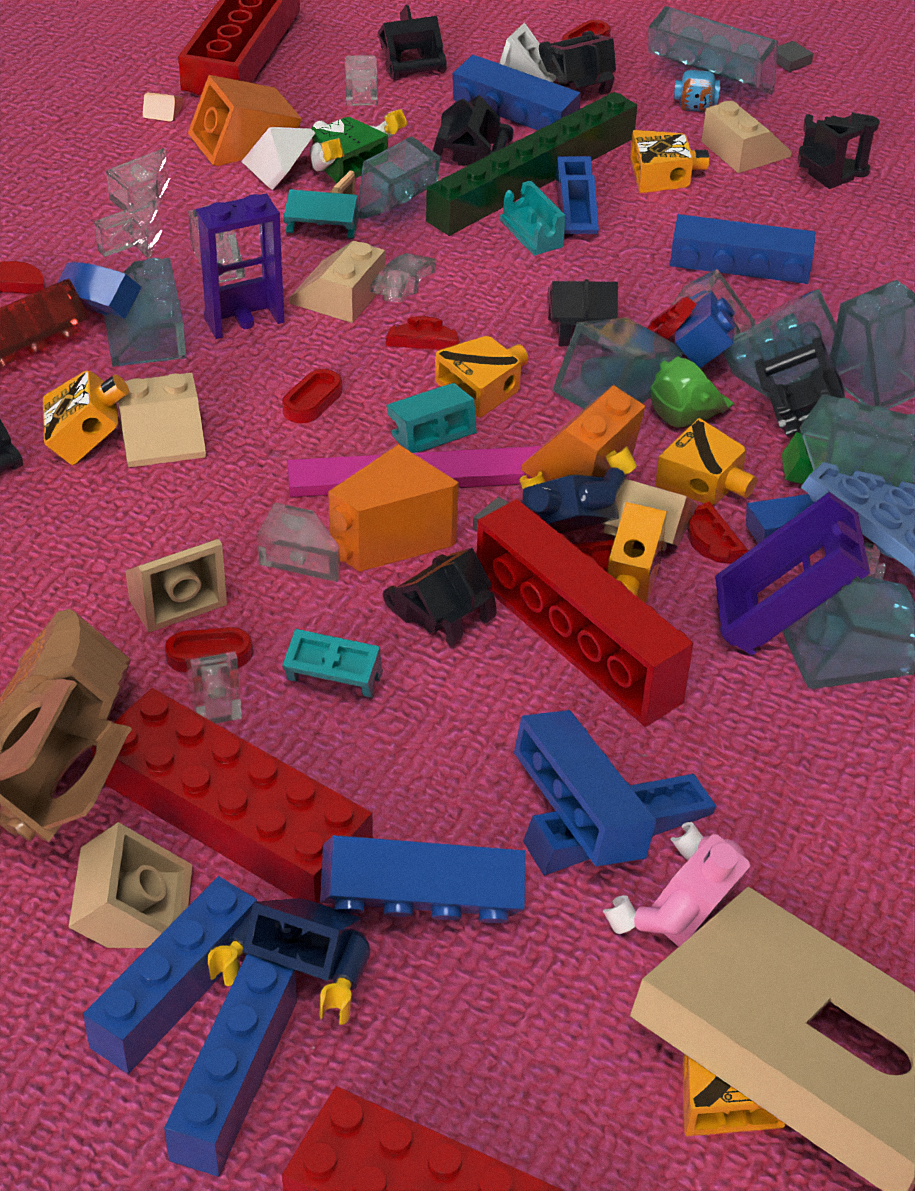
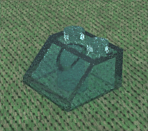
[358,136,441,219]

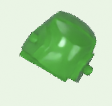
[650,356,735,427]

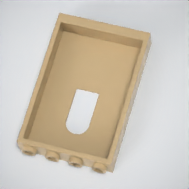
[630,886,915,1191]

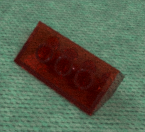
[0,278,89,369]

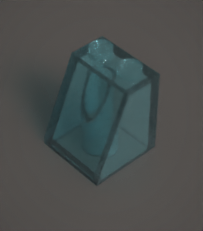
[830,280,915,415]
[553,317,683,409]
[782,576,915,689]

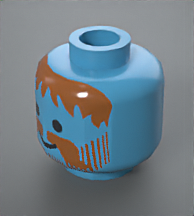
[674,70,720,112]

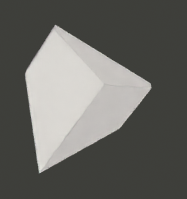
[499,23,557,82]
[241,127,315,190]

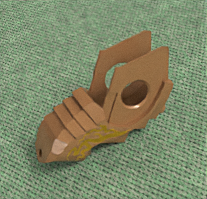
[0,609,132,842]

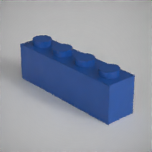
[452,54,581,130]
[670,214,816,284]
[514,710,656,866]
[320,835,526,923]
[83,876,257,1074]
[164,954,297,1177]

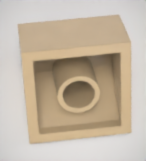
[701,100,792,173]
[289,240,385,323]
[117,373,206,468]
[601,479,697,551]
[125,539,227,633]
[69,822,193,948]

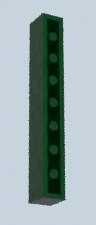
[426,92,638,236]

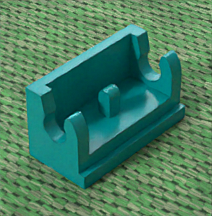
[500,181,566,256]
[284,189,359,238]
[386,383,477,453]
[282,629,383,698]

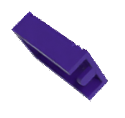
[196,193,285,339]
[715,492,870,656]

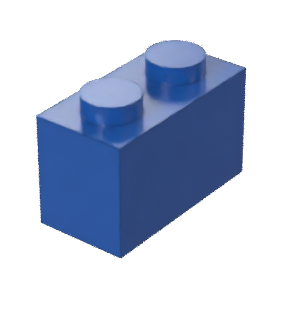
[675,292,735,368]

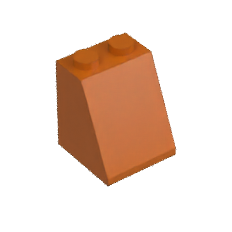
[188,75,302,166]
[520,385,646,482]
[328,444,459,572]

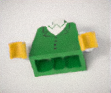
[310,109,408,183]

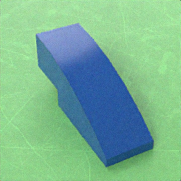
[555,156,599,234]
[51,262,141,319]

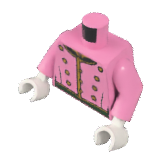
[603,822,751,947]

